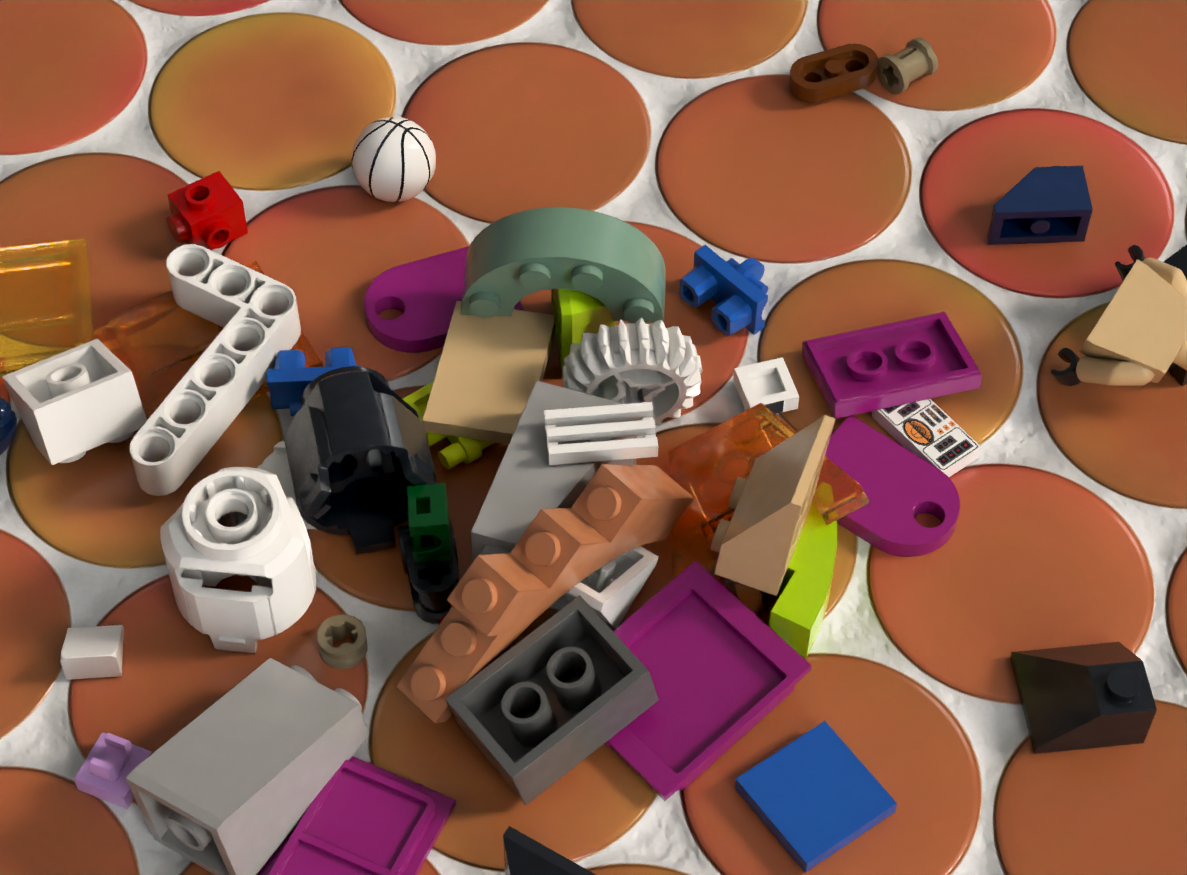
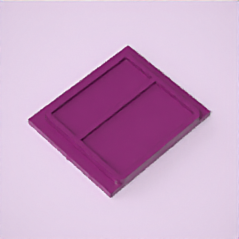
[604,560,811,801]

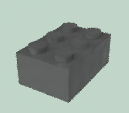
[445,595,659,806]

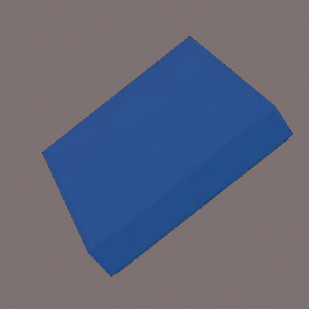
[735,721,897,873]

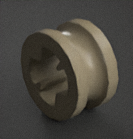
[317,614,368,670]

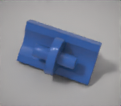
[679,245,768,337]
[267,347,360,416]

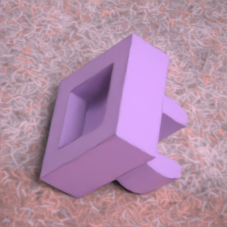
[74,732,152,809]

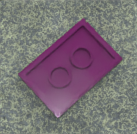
[802,312,982,419]

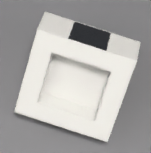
[733,357,799,420]

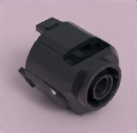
[283,366,437,555]

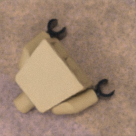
[1051,245,1187,386]

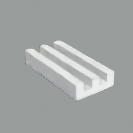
[544,402,658,465]

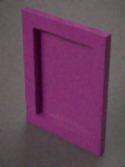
[259,756,456,875]

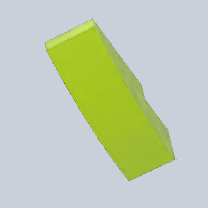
[769,484,837,658]

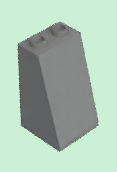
[471,381,637,561]
[125,658,369,875]

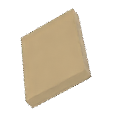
[422,301,556,444]

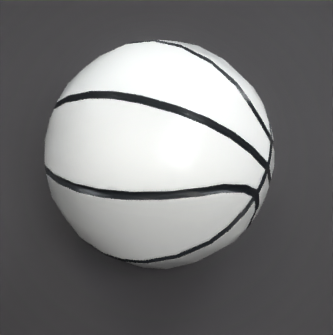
[352,117,436,202]

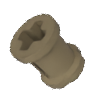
[877,37,938,95]

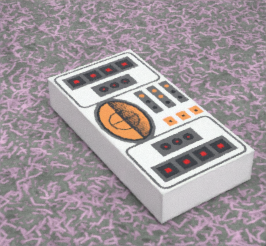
[872,399,981,477]

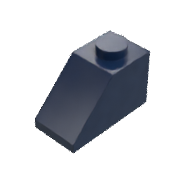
[987,166,1093,245]

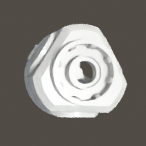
[160,467,317,654]

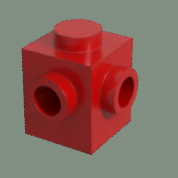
[166,171,248,251]

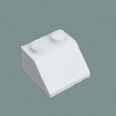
[2,339,147,465]

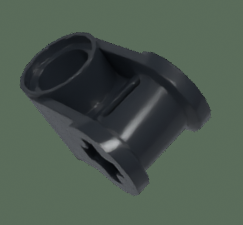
[397,519,459,624]

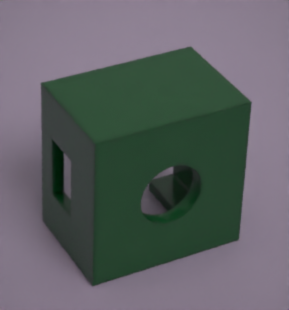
[407,483,452,563]

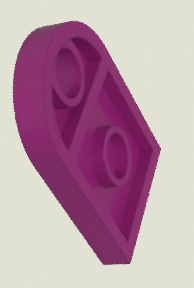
[364,246,524,353]
[812,415,960,557]

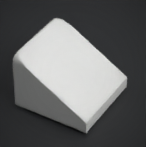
[60,625,124,680]

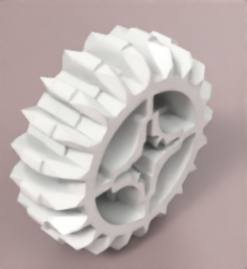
[562,317,702,426]

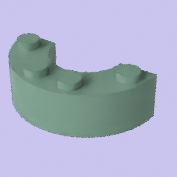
[461,207,666,323]

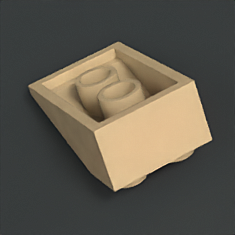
[710,415,835,596]

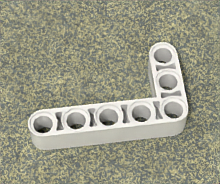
[130,244,301,496]

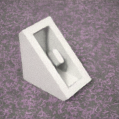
[564,546,659,629]

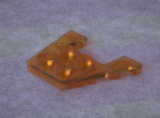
[669,403,870,581]

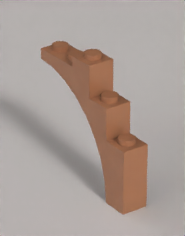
[396,464,694,723]

